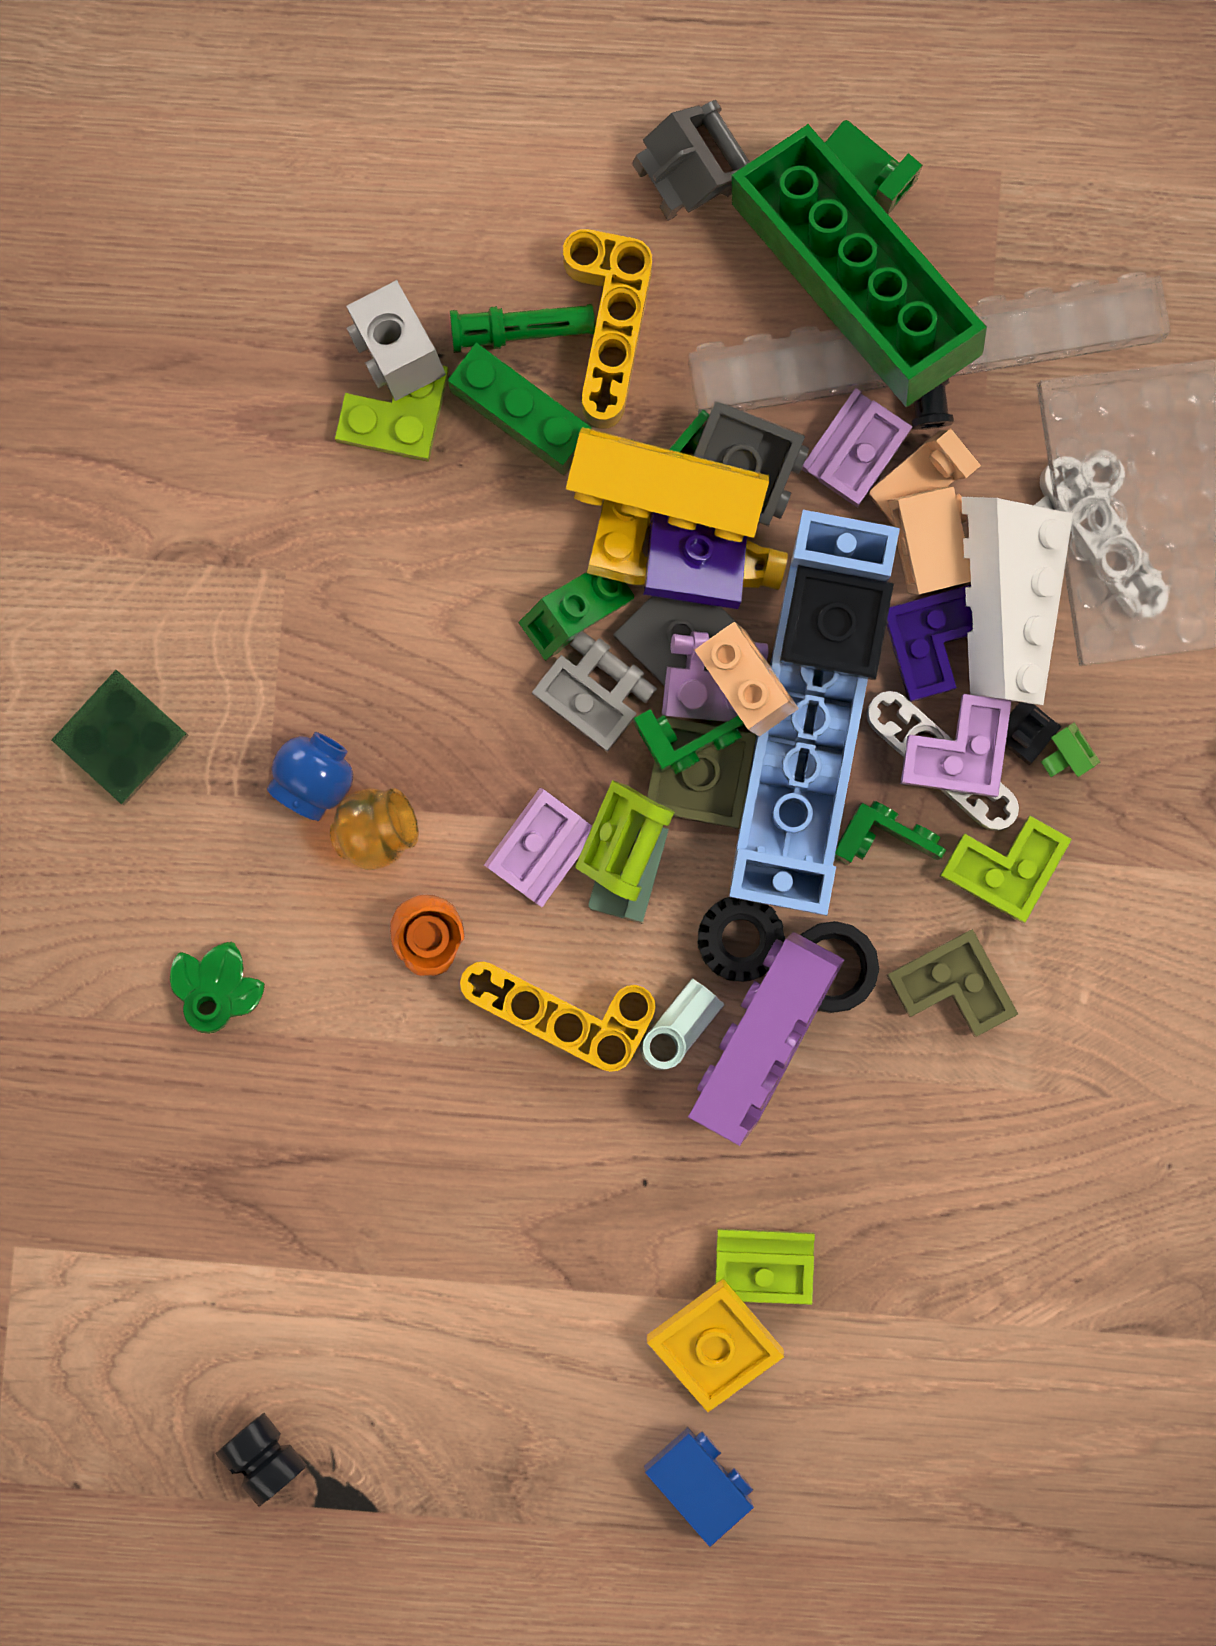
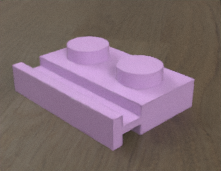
[801,388,912,508]
[484,788,592,907]

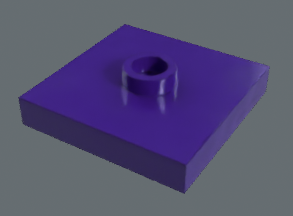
[643,512,747,609]

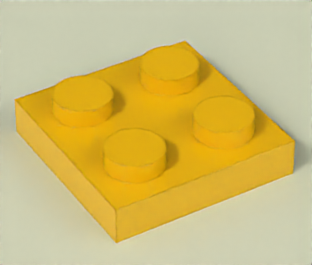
[647,1279,784,1412]

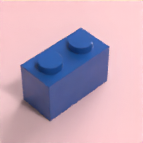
[644,1427,754,1547]

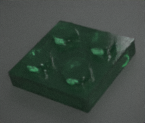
[51,670,189,805]

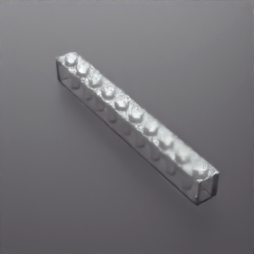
[688,272,1171,416]

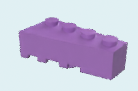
[688,932,845,1146]

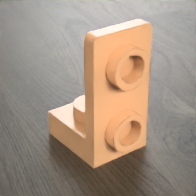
[868,428,981,525]

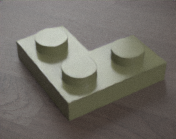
[886,929,1018,1037]

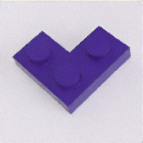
[886,585,973,702]

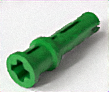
[450,304,595,353]

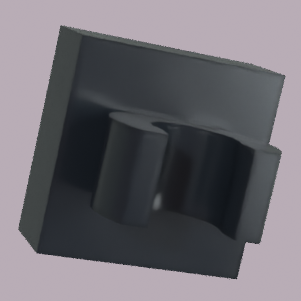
[1005,702,1061,765]

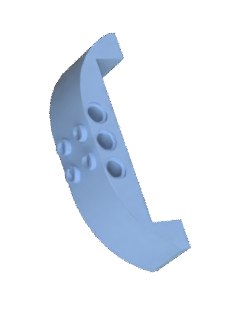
[729,510,900,916]

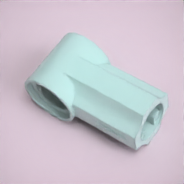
[640,978,725,1070]

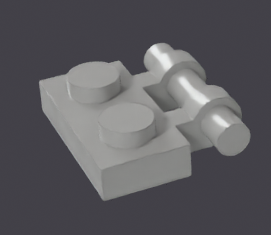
[532,631,657,753]

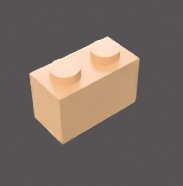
[888,487,971,594]

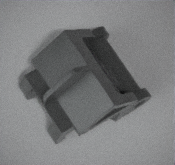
[632,100,750,221]

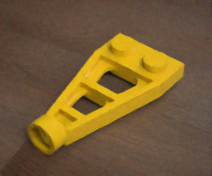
[587,499,788,590]

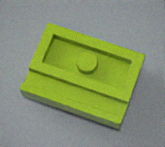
[715,1229,815,1305]

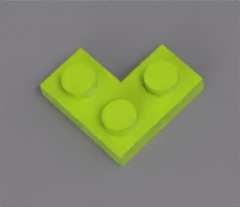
[335,365,449,462]
[940,816,1072,923]

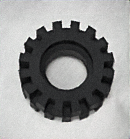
[697,897,785,982]

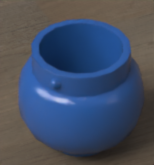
[267,732,353,821]

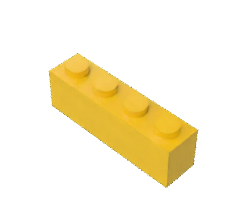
[566,427,769,542]

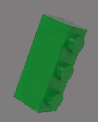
[447,342,592,476]

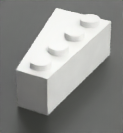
[961,497,1073,705]

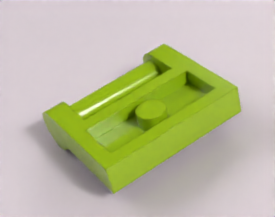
[575,780,675,901]

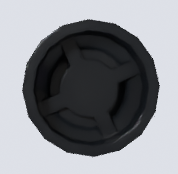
[215,1413,307,1507]

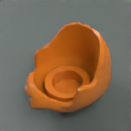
[390,895,465,976]

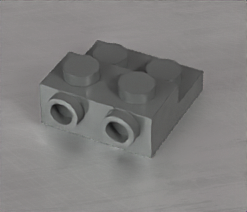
[693,400,809,526]

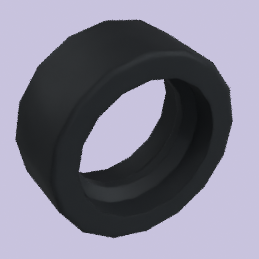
[800,921,880,1013]

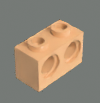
[695,622,799,737]

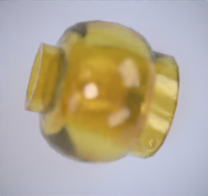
[330,788,419,870]

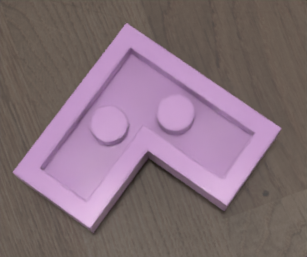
[901,694,1011,798]

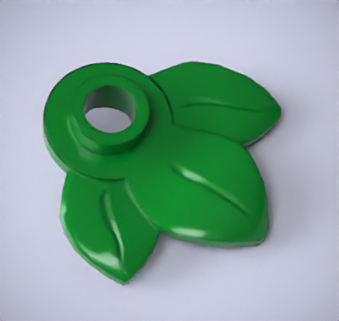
[170,942,265,1034]

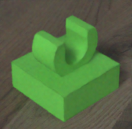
[1041,722,1100,777]

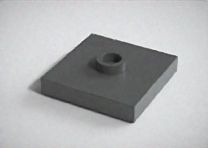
[613,596,740,687]

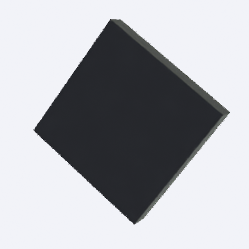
[779,565,894,680]

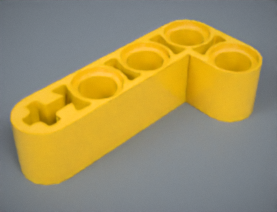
[563,229,652,429]
[460,962,655,1072]

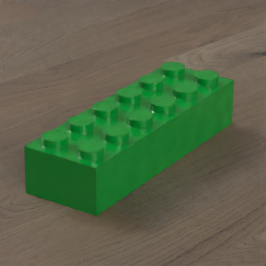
[731,124,987,407]

